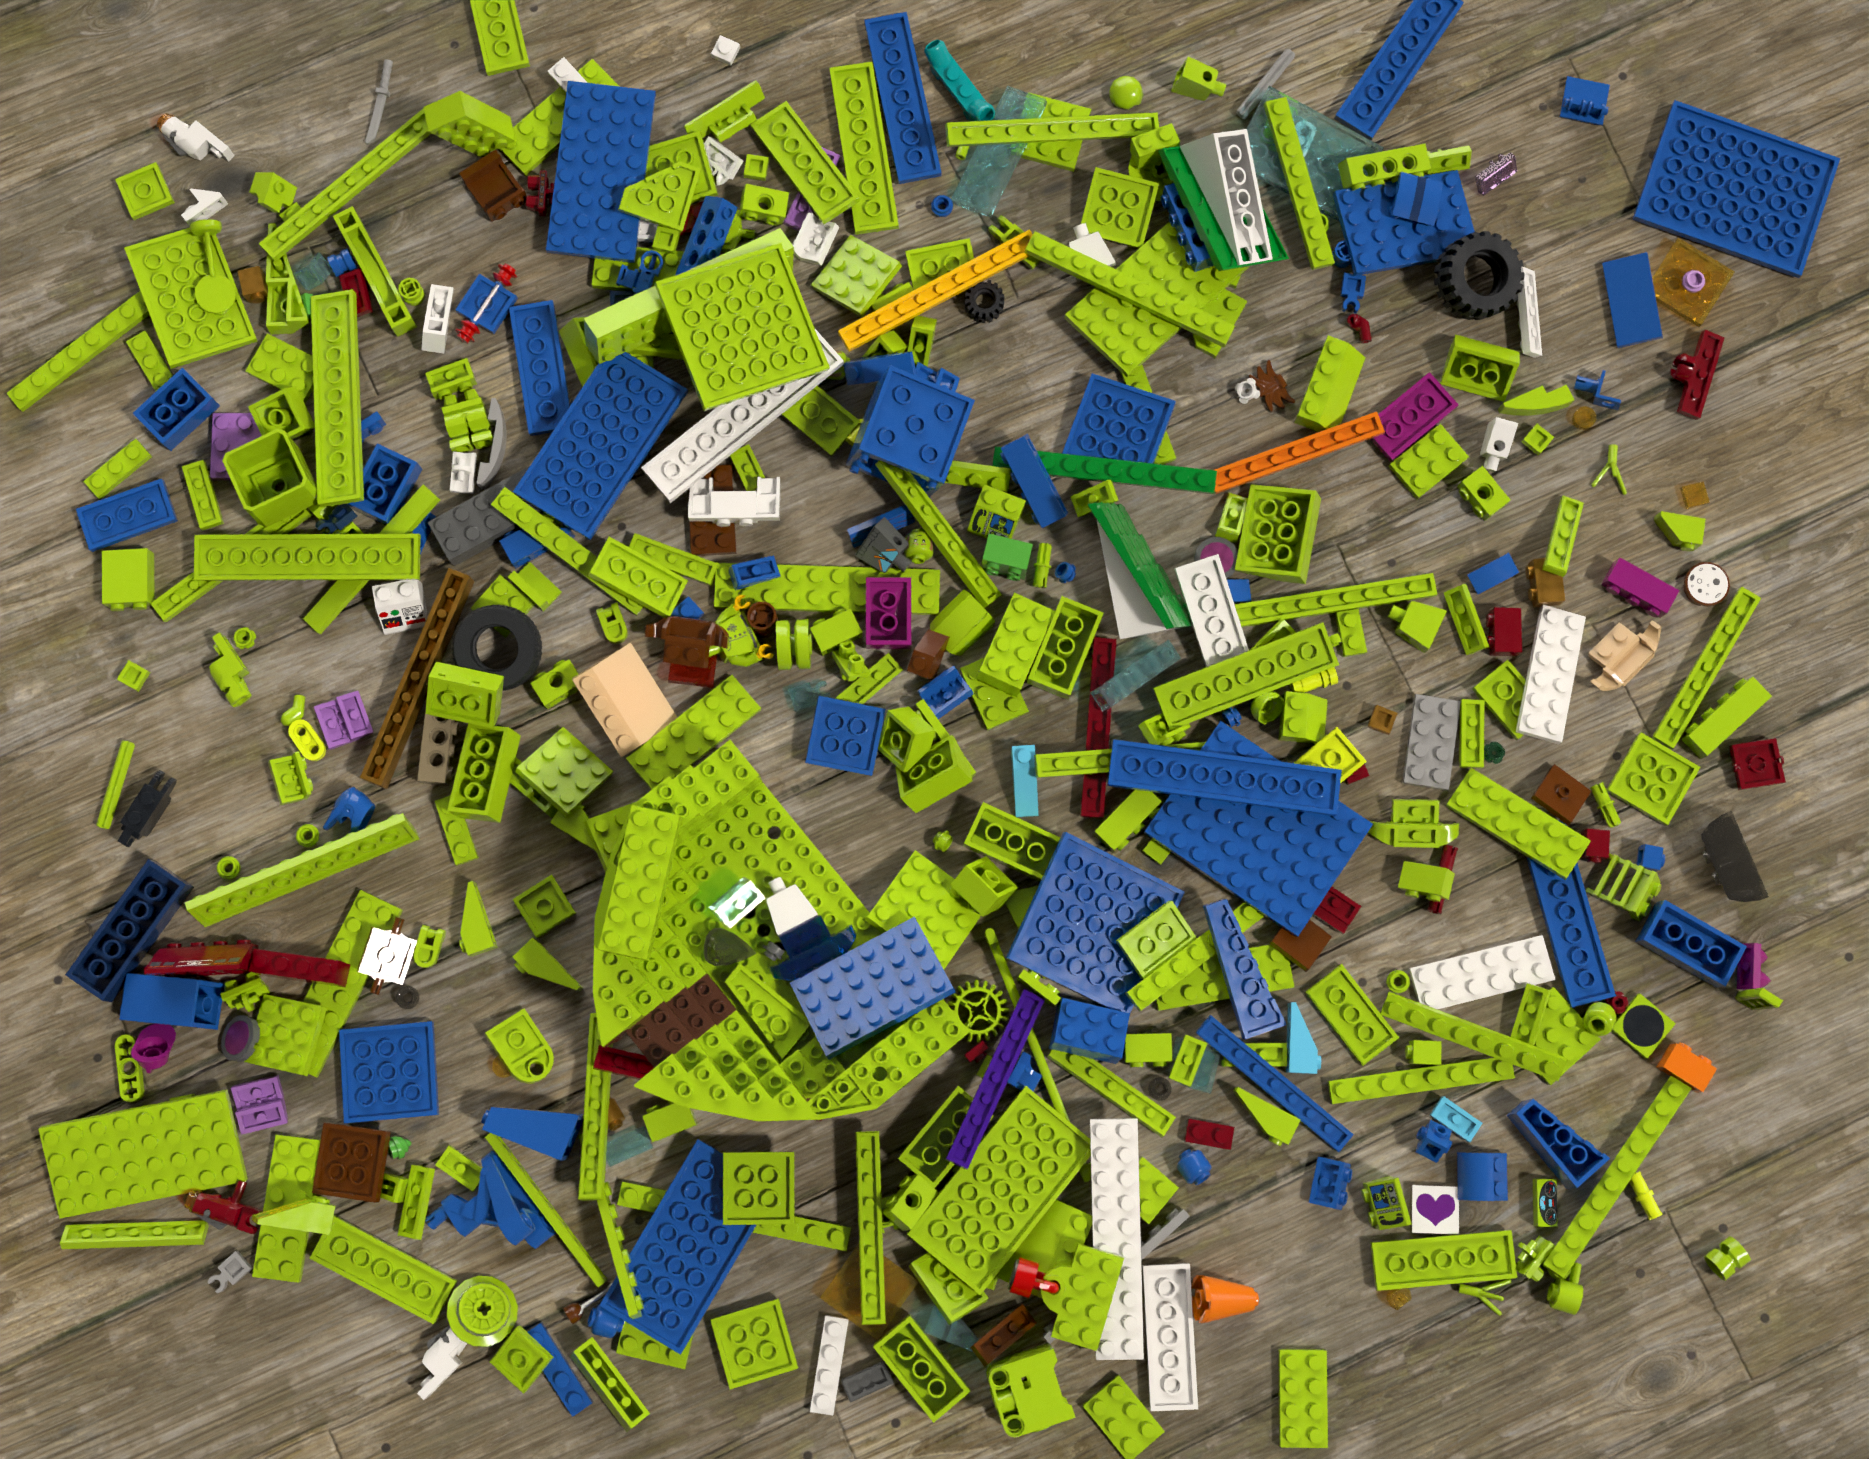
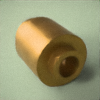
[608,1097,625,1131]

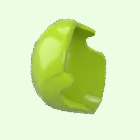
[1109,76,1144,110]
[1250,691,1284,725]

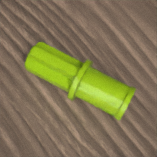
[1032,543,1052,588]
[1590,782,1621,828]

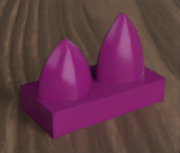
[1737,943,1771,990]

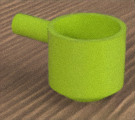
[1547,1262,1583,1315]

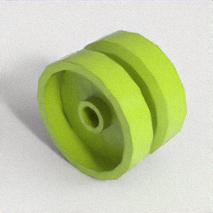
[776,619,812,671]

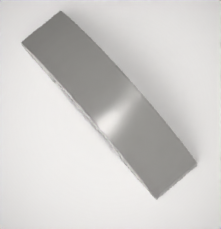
[477,398,507,490]

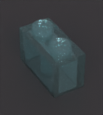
[708,877,765,929]

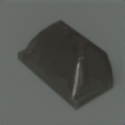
[1701,811,1769,902]

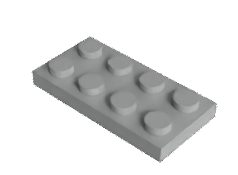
[1402,694,1461,791]

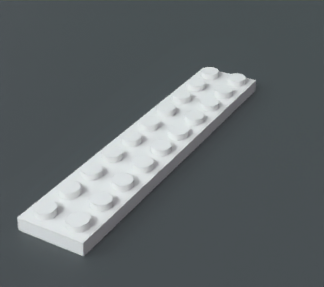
[641,329,844,503]
[1090,1118,1144,1360]

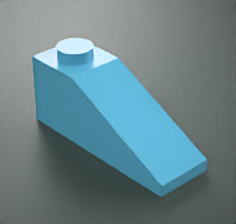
[1011,745,1039,817]
[1286,1002,1321,1074]

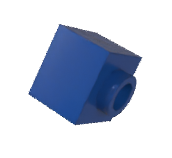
[1636,844,1665,872]

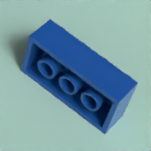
[1635,900,1747,988]

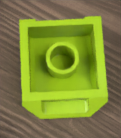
[930,589,995,656]

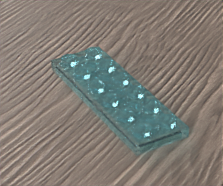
[951,86,1047,218]

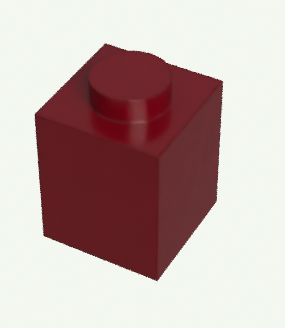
[1580,828,1610,863]

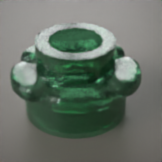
[1484,742,1505,764]

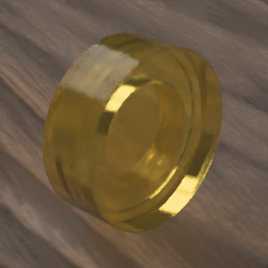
[1572,406,1596,430]

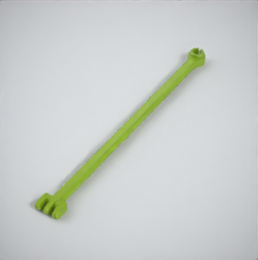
[985,928,1091,1183]

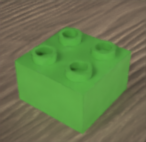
[982,534,1033,581]

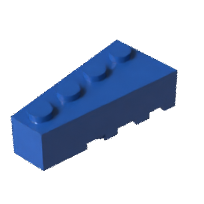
[1507,1099,1610,1189]

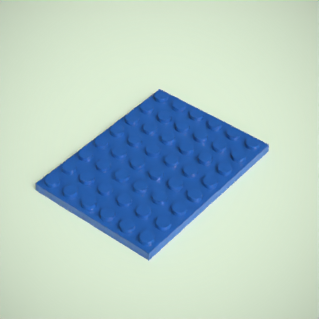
[1632,100,1840,278]
[1144,721,1373,937]

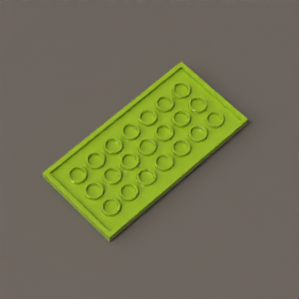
[1064,221,1250,377]
[907,1086,1091,1295]
[38,1089,248,1219]

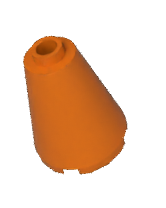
[1191,1275,1259,1323]

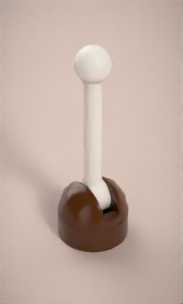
[563,1283,612,1324]

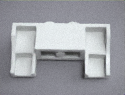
[688,477,780,527]

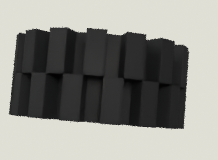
[965,280,1005,323]

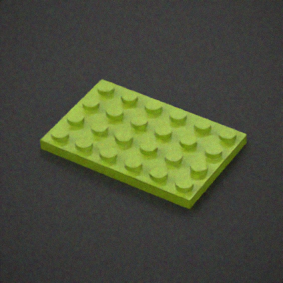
[124,228,257,369]

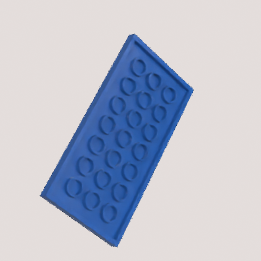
[546,81,656,263]
[513,352,688,540]
[599,1139,756,1355]

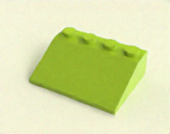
[1235,484,1321,584]
[998,1200,1092,1299]

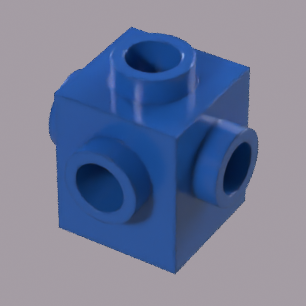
[1416,1120,1452,1163]

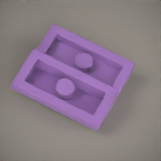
[313,691,373,750]
[231,1075,288,1135]

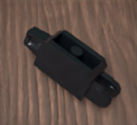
[118,770,177,847]

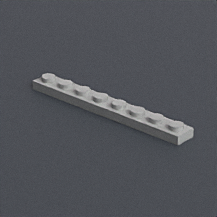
[1042,1208,1190,1344]

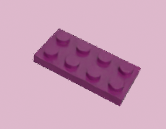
[1371,372,1459,462]

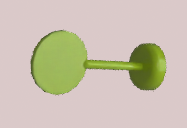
[189,219,236,314]

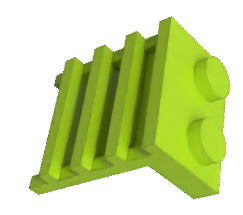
[1586,853,1662,922]

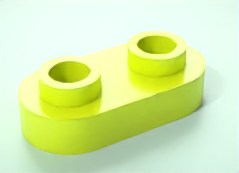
[288,719,326,761]

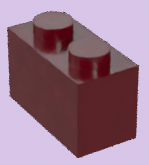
[1486,607,1522,656]

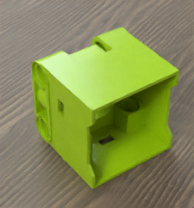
[985,1343,1076,1438]

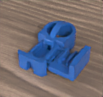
[616,250,663,294]

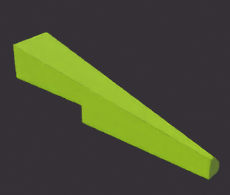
[266,223,309,335]

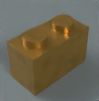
[1525,558,1565,607]

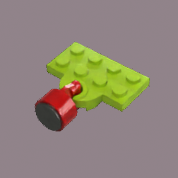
[1008,1243,1124,1351]

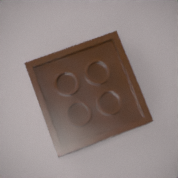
[312,1123,391,1203]

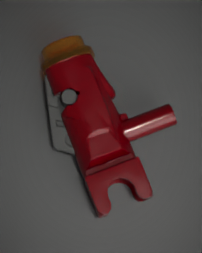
[184,1180,263,1234]

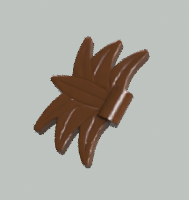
[1249,360,1295,413]

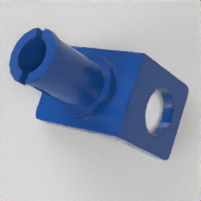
[1574,370,1621,410]

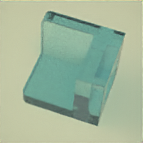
[293,252,333,291]

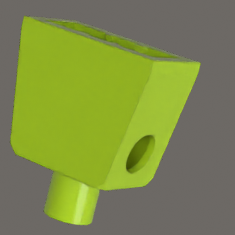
[1171,57,1226,101]
[1388,601,1447,653]

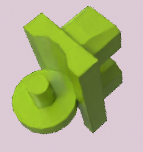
[832,641,870,682]
[221,972,270,1012]
[1516,1235,1555,1281]

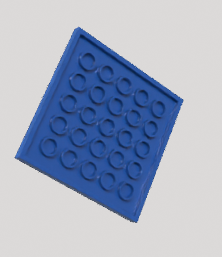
[1006,832,1184,1013]

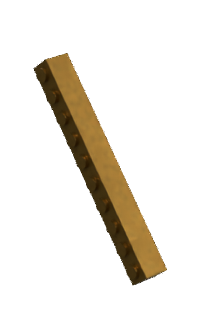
[360,568,474,789]

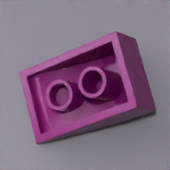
[866,577,911,649]

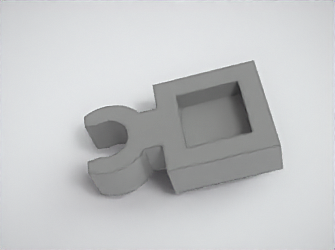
[208,1251,253,1293]

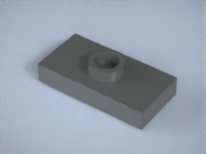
[841,1360,894,1403]

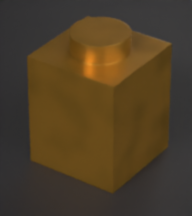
[238,266,268,304]

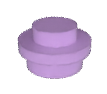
[1682,270,1705,293]

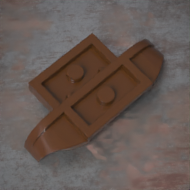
[645,616,729,668]

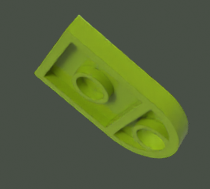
[484,1008,554,1084]

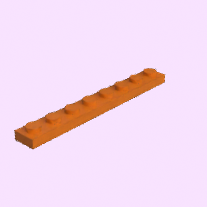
[1215,411,1385,494]

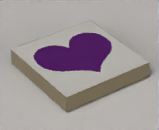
[1410,1185,1459,1234]

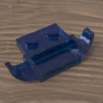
[768,915,857,981]

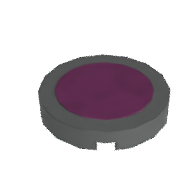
[1194,537,1238,579]
[221,1015,260,1062]

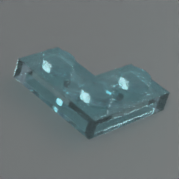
[1172,1037,1220,1094]

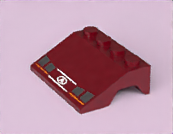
[144,940,258,977]

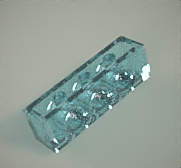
[1090,640,1181,711]

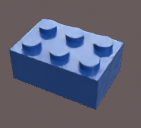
[133,367,220,451]
[347,443,423,525]
[1049,998,1130,1064]

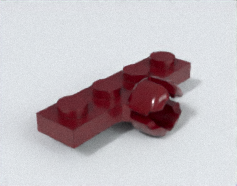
[1670,329,1725,420]

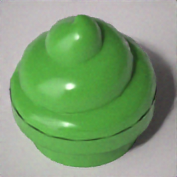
[388,1136,412,1160]

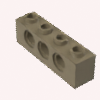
[417,709,459,786]

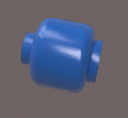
[1177,1149,1212,1185]
[587,1305,624,1338]

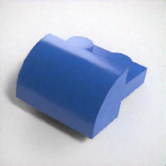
[1457,1152,1508,1201]

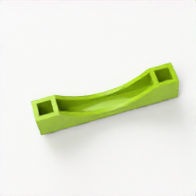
[333,206,417,337]

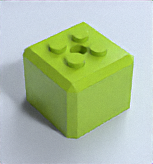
[222,429,317,527]

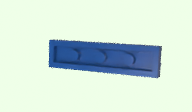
[528,1322,593,1417]

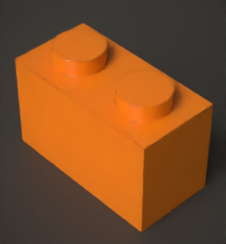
[1656,1042,1717,1093]

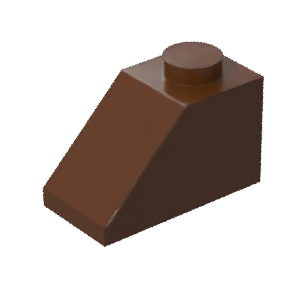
[907,629,950,679]

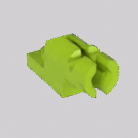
[209,632,252,707]

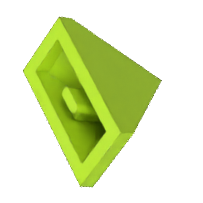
[380,1173,409,1203]

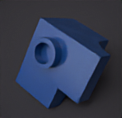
[1007,1051,1042,1091]

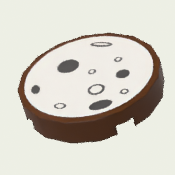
[1683,562,1730,607]

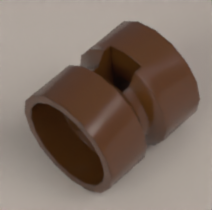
[747,601,779,638]

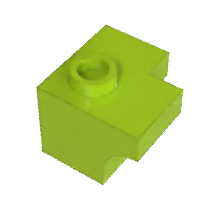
[249,172,297,213]

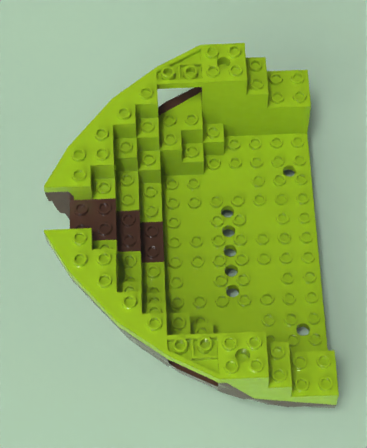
[593,740,970,1121]

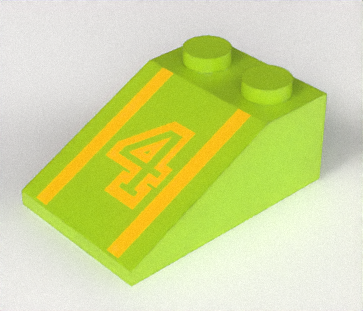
[252,1195,336,1235]

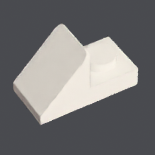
[181,189,228,225]

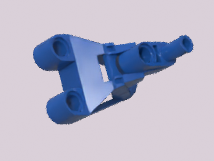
[425,1151,555,1249]

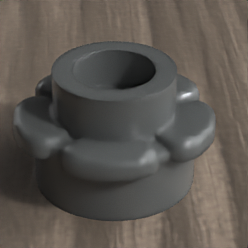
[763,941,785,961]

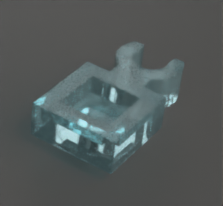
[788,681,830,712]

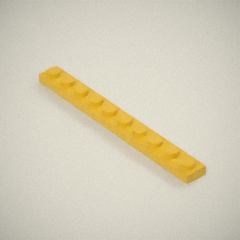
[838,229,1033,352]

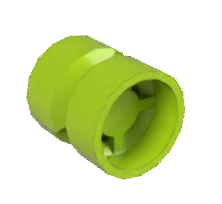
[1704,1236,1751,1281]

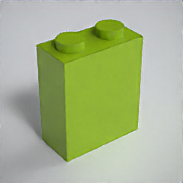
[102,548,155,611]

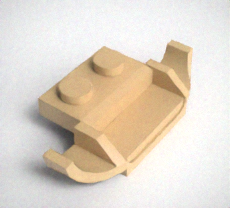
[1588,620,1661,691]

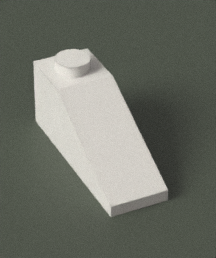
[422,284,453,354]

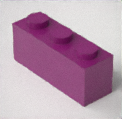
[1601,557,1680,618]

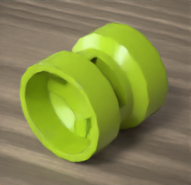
[398,278,425,306]

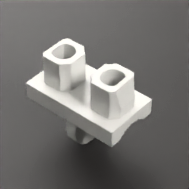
[450,452,477,494]

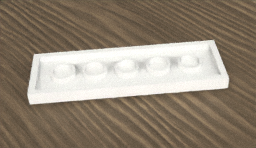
[1174,554,1249,667]
[1516,605,1586,745]
[1409,935,1555,1009]
[1142,1263,1198,1411]

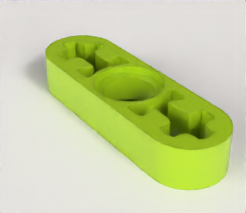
[115,1035,145,1102]

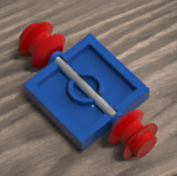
[455,263,518,344]

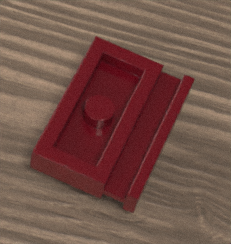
[1313,887,1362,934]

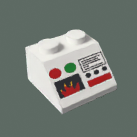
[372,580,428,635]

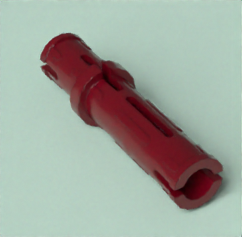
[1427,845,1458,914]

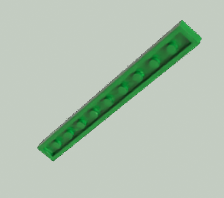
[992,446,1217,494]

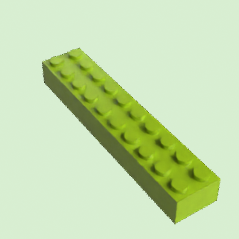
[584,228,794,364]

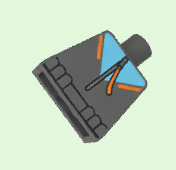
[855,517,912,573]

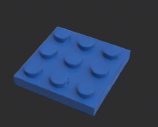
[805,695,886,776]

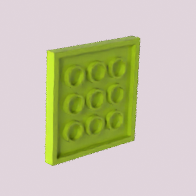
[865,850,981,969]

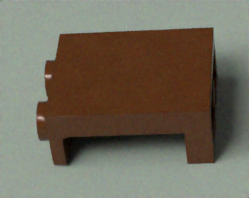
[459,149,527,222]

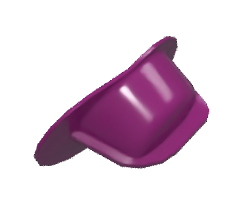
[131,1024,176,1074]

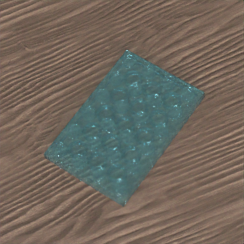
[1246,86,1384,222]

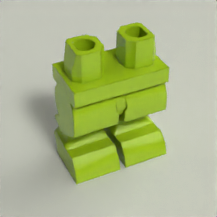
[441,389,494,453]

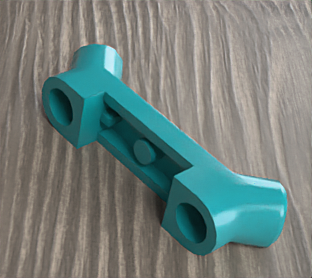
[924,40,995,122]

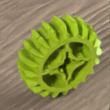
[947,980,1009,1043]

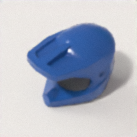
[323,787,375,833]

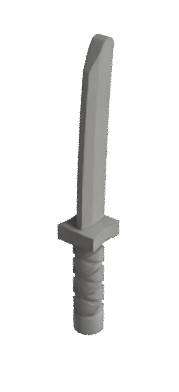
[365,59,393,145]

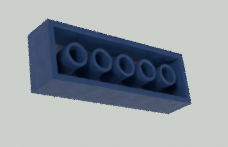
[65,859,194,1002]

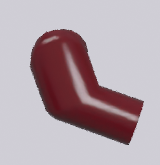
[1347,314,1372,344]

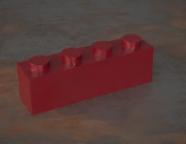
[249,949,350,987]

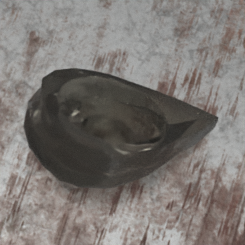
[703,928,757,966]

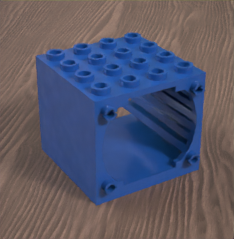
[846,365,975,497]

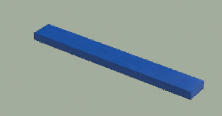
[1196,1015,1354,1152]

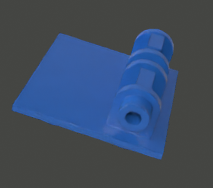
[1560,76,1610,126]

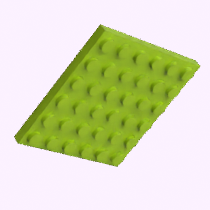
[654,243,830,411]

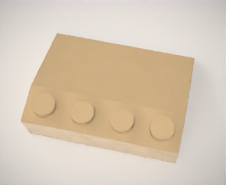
[572,642,678,757]

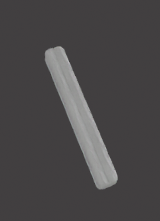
[1236,49,1295,119]

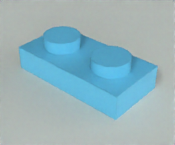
[1429,1096,1483,1142]

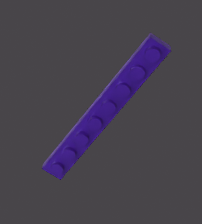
[945,989,1045,1170]

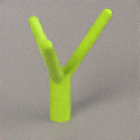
[1591,444,1627,495]
[1458,1279,1511,1316]

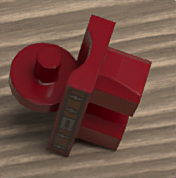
[526,170,555,217]

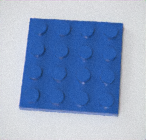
[1062,373,1176,464]
[339,1021,439,1123]

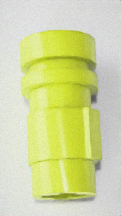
[1289,667,1338,693]

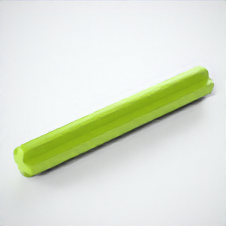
[96,741,135,829]

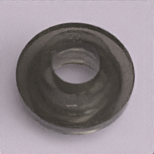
[396,986,420,1009]
[1148,1077,1172,1101]

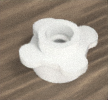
[1235,378,1260,404]

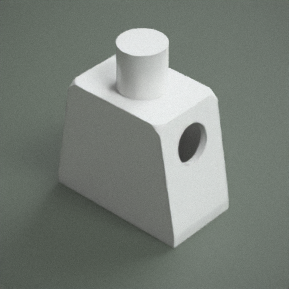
[1069,223,1116,280]
[1480,417,1518,472]
[766,877,818,937]

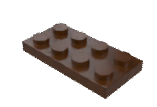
[688,465,737,556]

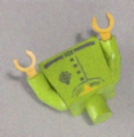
[709,595,774,667]

